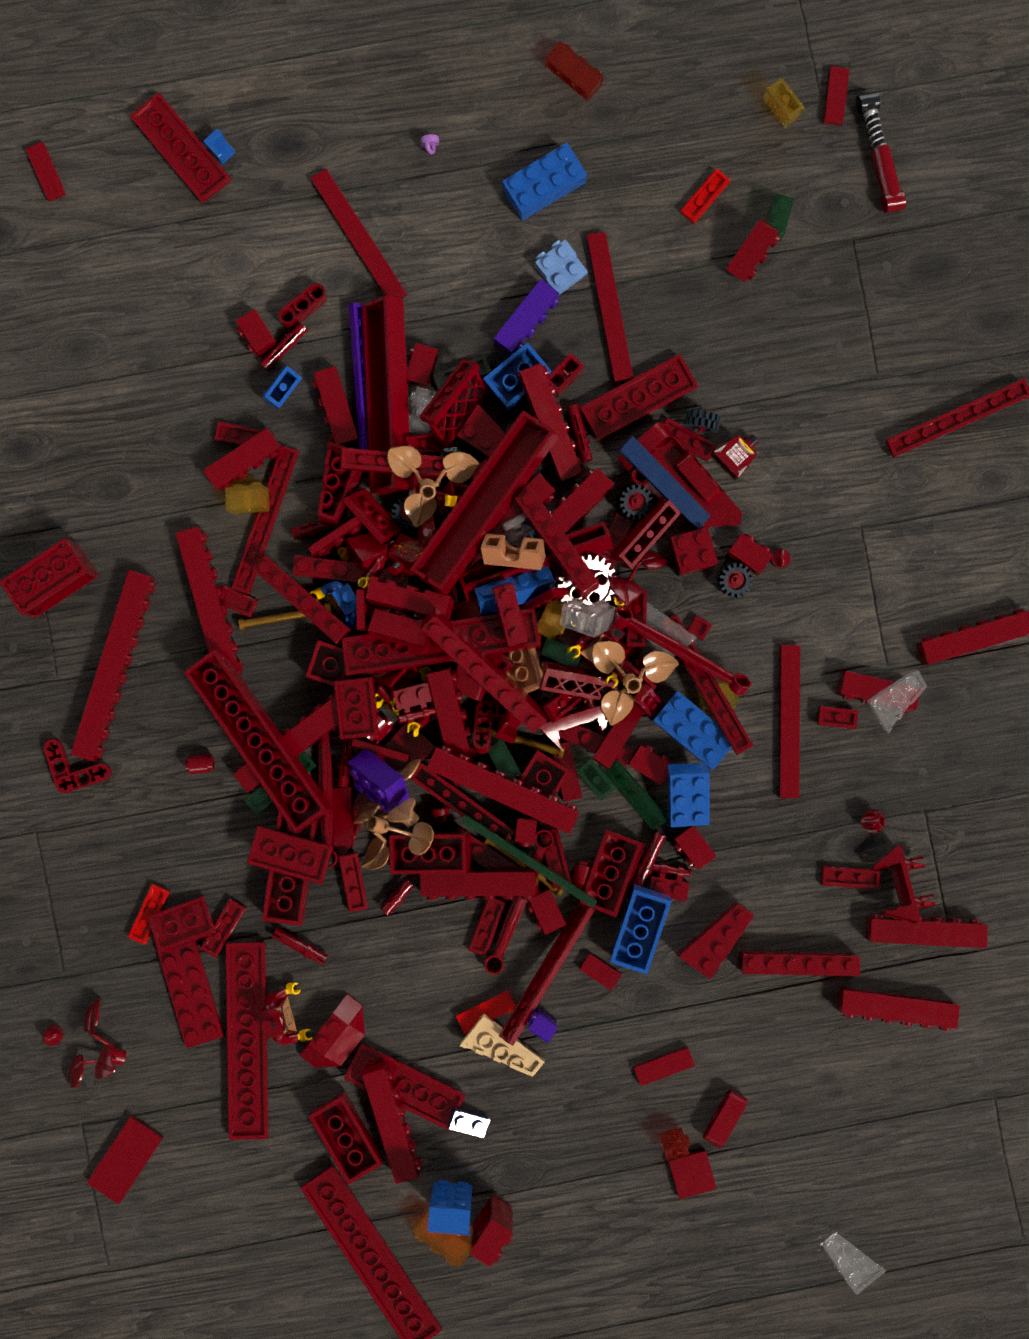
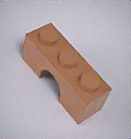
[481,534,545,570]

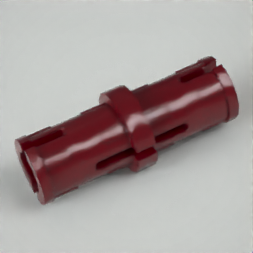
[380,879,415,916]

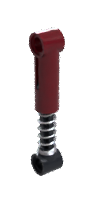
[856,91,906,214]

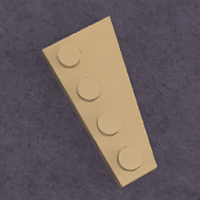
[460,1014,545,1077]

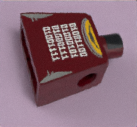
[711,434,759,481]

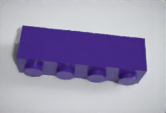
[494,279,559,356]

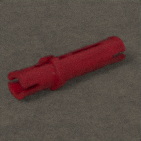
[259,322,308,371]
[567,404,593,463]
[291,514,349,540]
[337,738,355,787]
[631,831,666,887]
[272,927,328,966]

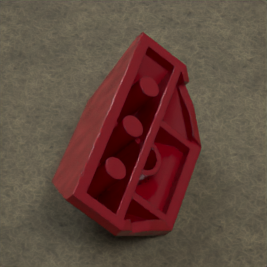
[299,994,365,1068]

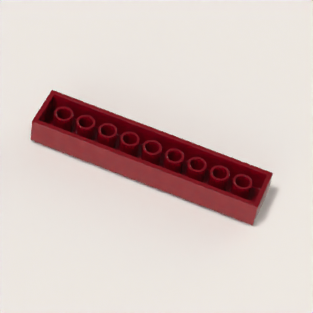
[184,649,333,833]

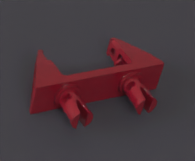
[539,686,608,749]
[872,845,936,924]

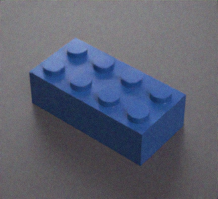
[502,143,587,221]
[651,691,732,770]
[610,884,672,974]
[428,1180,472,1235]

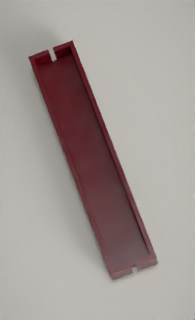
[361,295,410,496]
[410,411,558,595]

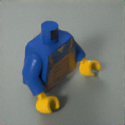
[310,580,357,631]

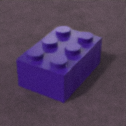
[348,749,409,813]

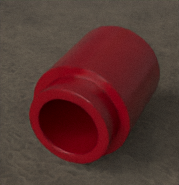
[185,753,215,775]
[571,860,593,890]

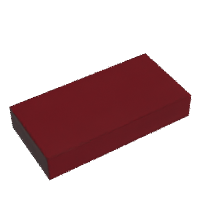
[220,585,259,618]
[579,953,622,991]

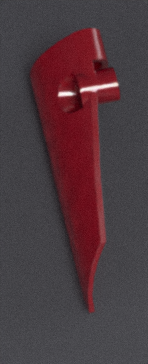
[617,421,743,528]

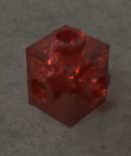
[659,1128,691,1161]

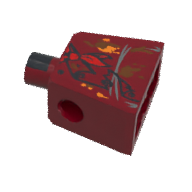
[388,533,426,576]

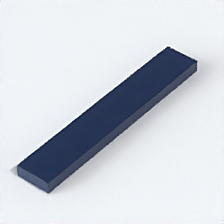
[618,436,710,530]

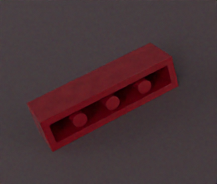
[312,366,359,447]
[203,428,283,491]
[610,499,681,569]
[837,671,921,713]

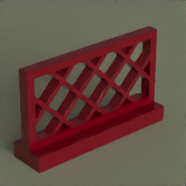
[419,359,489,449]

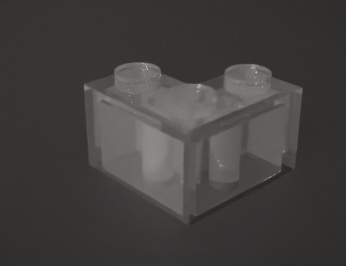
[409,387,437,435]
[559,598,615,637]

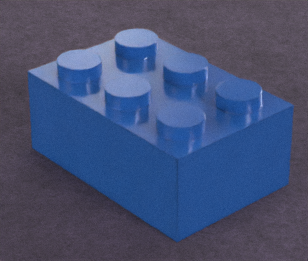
[483,342,552,413]
[667,763,710,827]

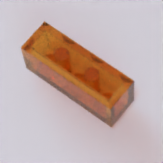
[412,1207,470,1268]

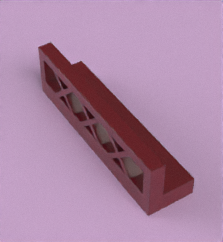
[539,661,619,700]

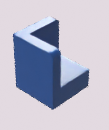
[203,129,235,165]

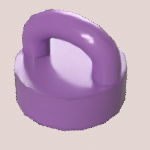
[420,134,439,154]

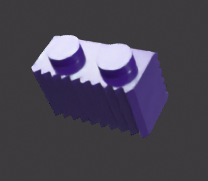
[527,1007,558,1043]

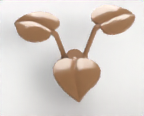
[388,446,479,527]
[592,641,679,725]
[354,759,422,827]
[361,808,434,869]

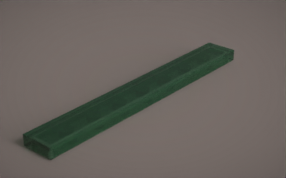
[461,814,597,908]

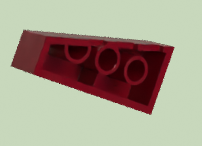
[457,404,506,460]
[318,441,363,528]
[365,576,454,620]
[676,902,755,979]

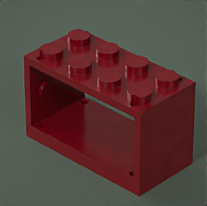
[0,538,100,618]

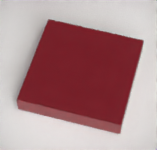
[668,1149,717,1199]

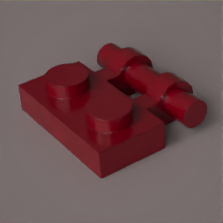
[390,682,436,724]
[649,862,692,902]

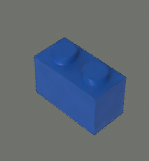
[261,366,302,410]

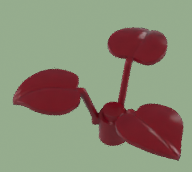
[598,550,667,606]
[69,998,126,1088]

